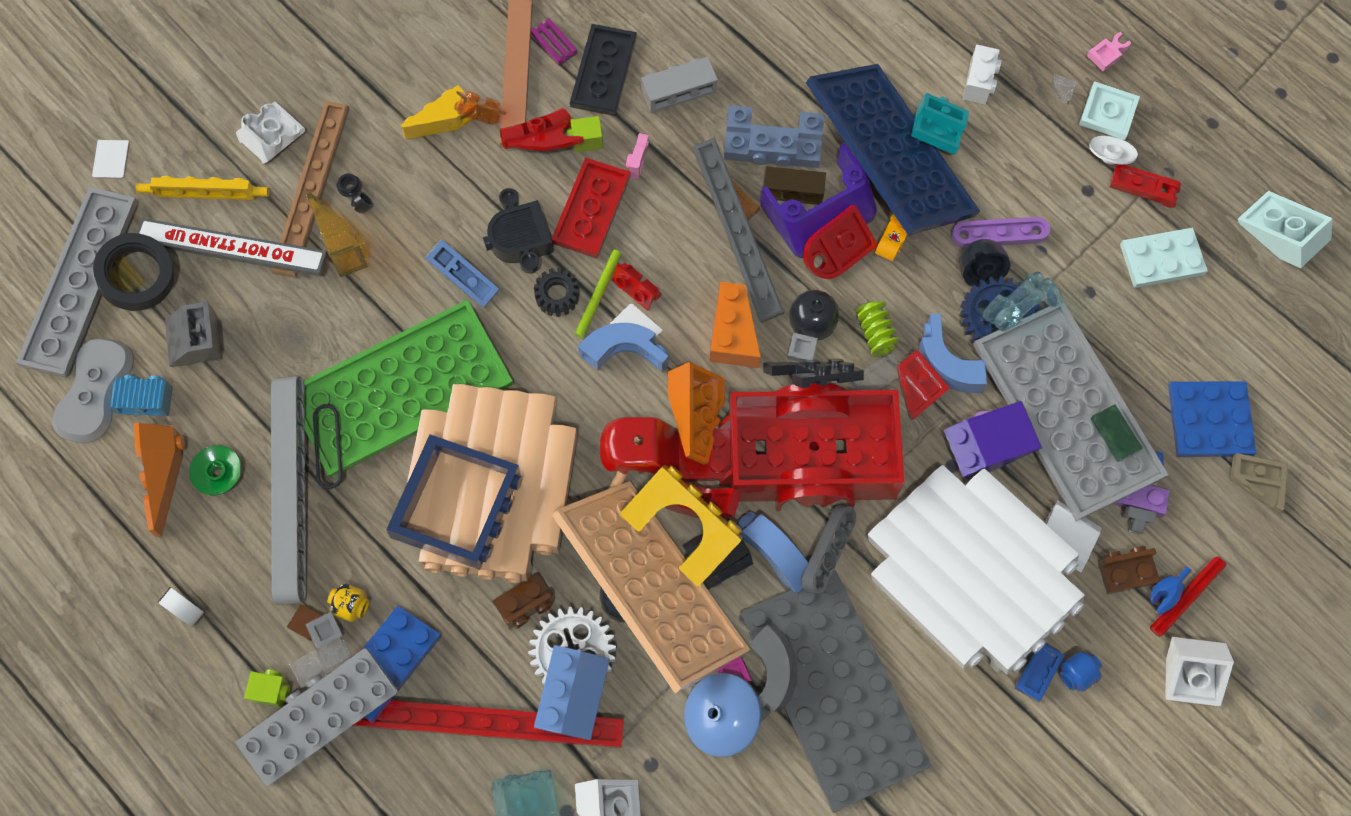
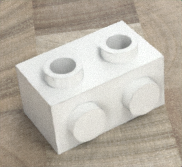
[962,45,1002,104]

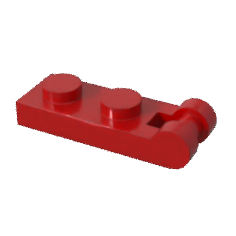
[1109,164,1182,208]

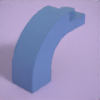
[918,314,987,393]
[578,323,669,372]
[736,511,808,593]

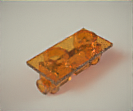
[455,91,507,125]

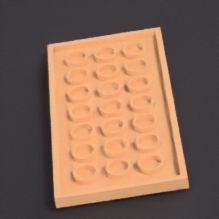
[552,481,750,694]

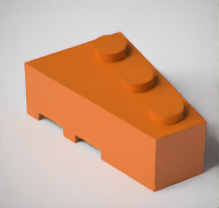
[710,281,761,368]

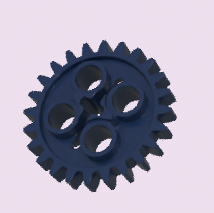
[959,276,1041,343]

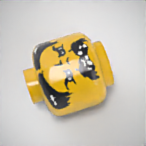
[327,583,370,622]

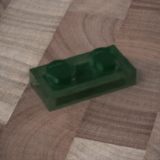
[1091,404,1143,462]

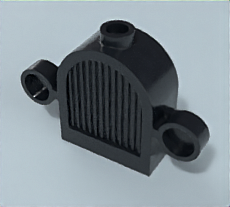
[483,188,554,274]

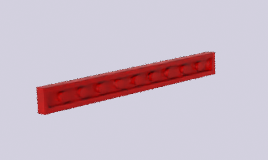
[352,700,624,748]

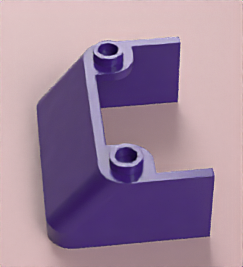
[760,143,877,258]

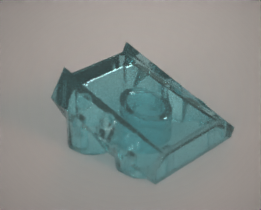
[491,770,558,816]

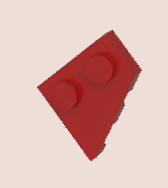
[896,350,950,420]

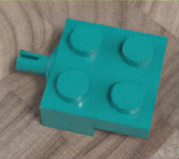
[911,93,969,155]

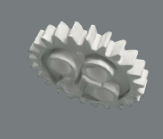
[528,607,616,685]

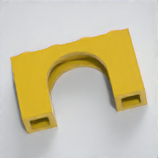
[620,465,743,587]

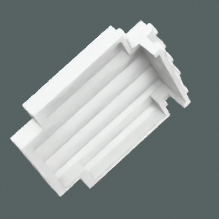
[868,465,1085,675]

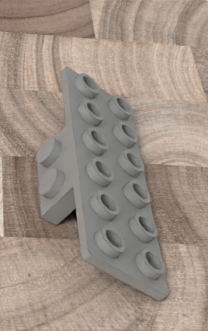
[236,648,398,786]

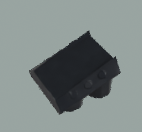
[682,518,754,590]

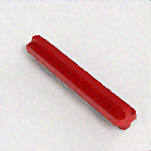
[1150,556,1227,637]

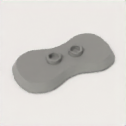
[52,338,133,443]

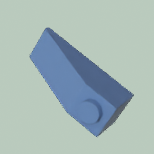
[424,240,499,308]

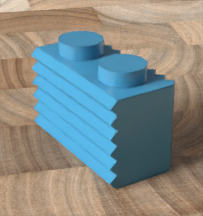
[110,375,172,416]

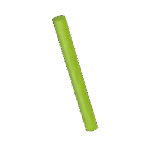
[574,249,622,339]

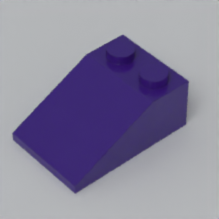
[944,401,1042,480]

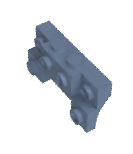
[724,105,824,168]

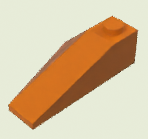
[668,362,725,464]
[133,423,185,537]

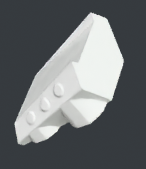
[236,102,305,164]
[1045,500,1102,573]

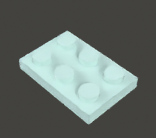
[1120,228,1208,288]

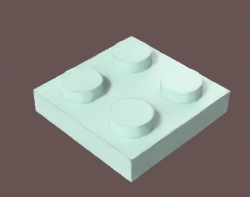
[1079,81,1140,140]

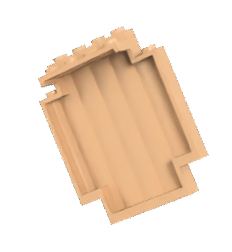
[407,384,577,583]

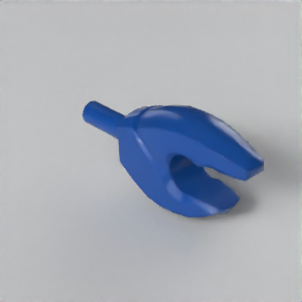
[1150,566,1192,615]

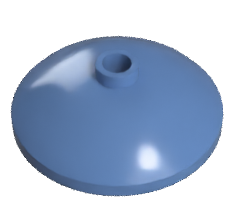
[684,673,762,757]

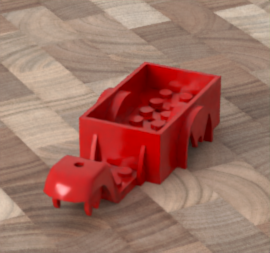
[600,383,905,511]

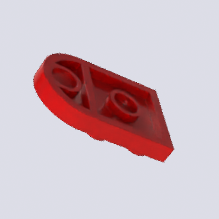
[803,205,878,279]

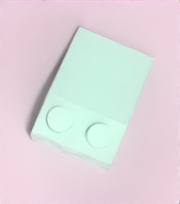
[1238,191,1333,268]

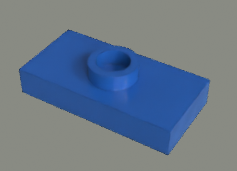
[1014,644,1065,703]

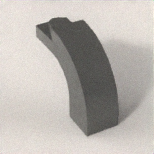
[749,624,798,721]

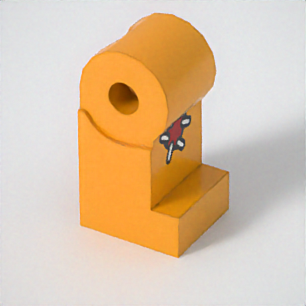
[875,214,908,262]

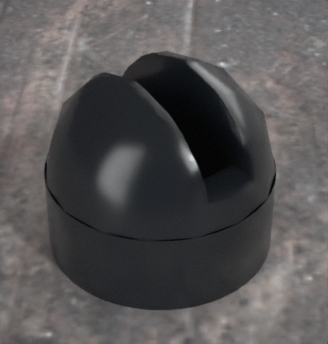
[351,191,373,213]

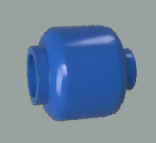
[1060,651,1102,692]

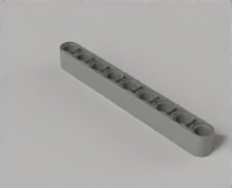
[271,375,306,605]

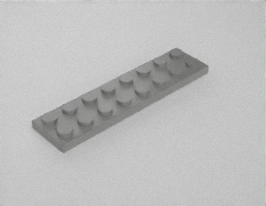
[16,187,138,378]

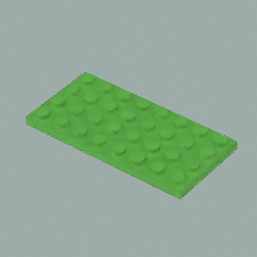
[303,299,514,478]

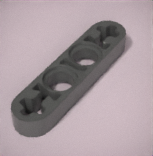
[802,506,856,594]

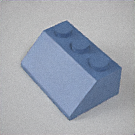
[534,645,610,740]

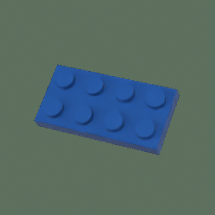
[362,606,441,723]

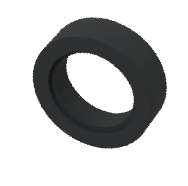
[93,233,174,311]

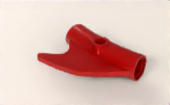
[500,108,584,151]

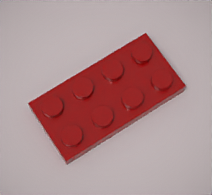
[551,157,631,259]

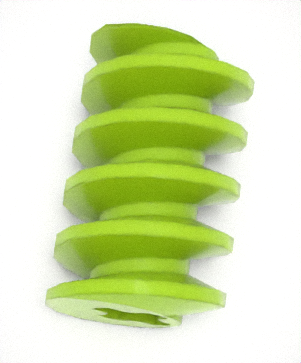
[855,301,900,357]

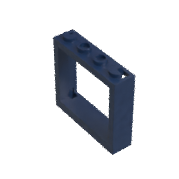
[386,434,523,570]

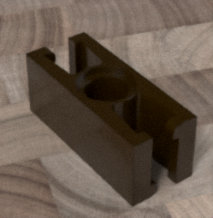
[763,166,826,205]

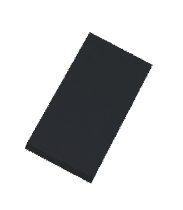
[569,24,637,116]

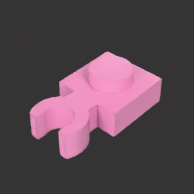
[1087,32,1131,71]
[626,133,649,180]

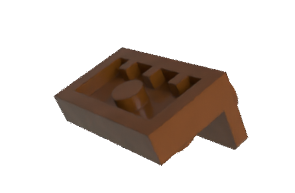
[1098,546,1160,595]
[492,573,555,630]

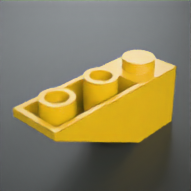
[400,85,478,139]

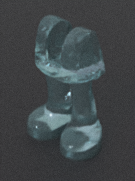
[983,271,1063,331]

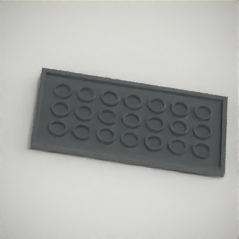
[740,570,932,813]

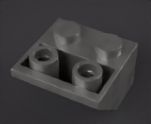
[165,301,221,367]

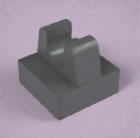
[1122,506,1156,534]

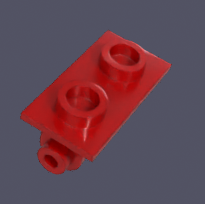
[611,263,662,311]

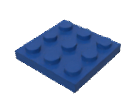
[1168,381,1257,457]

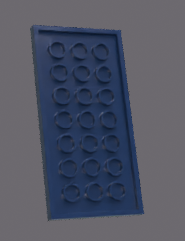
[806,64,980,236]

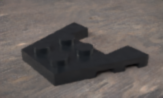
[763,359,864,388]

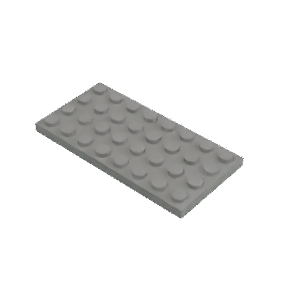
[973,300,1169,521]

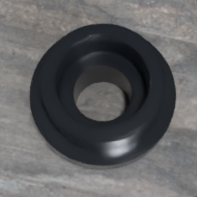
[336,173,361,197]

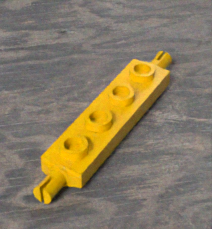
[136,176,270,200]

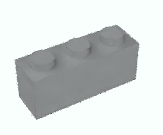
[641,57,718,113]

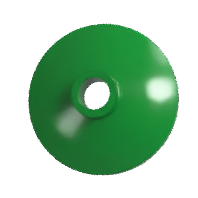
[189,445,242,496]

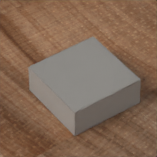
[787,333,818,362]
[305,612,342,648]

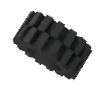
[534,268,580,317]

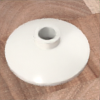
[1089,136,1138,165]

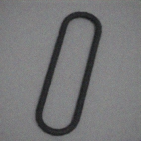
[313,404,343,489]

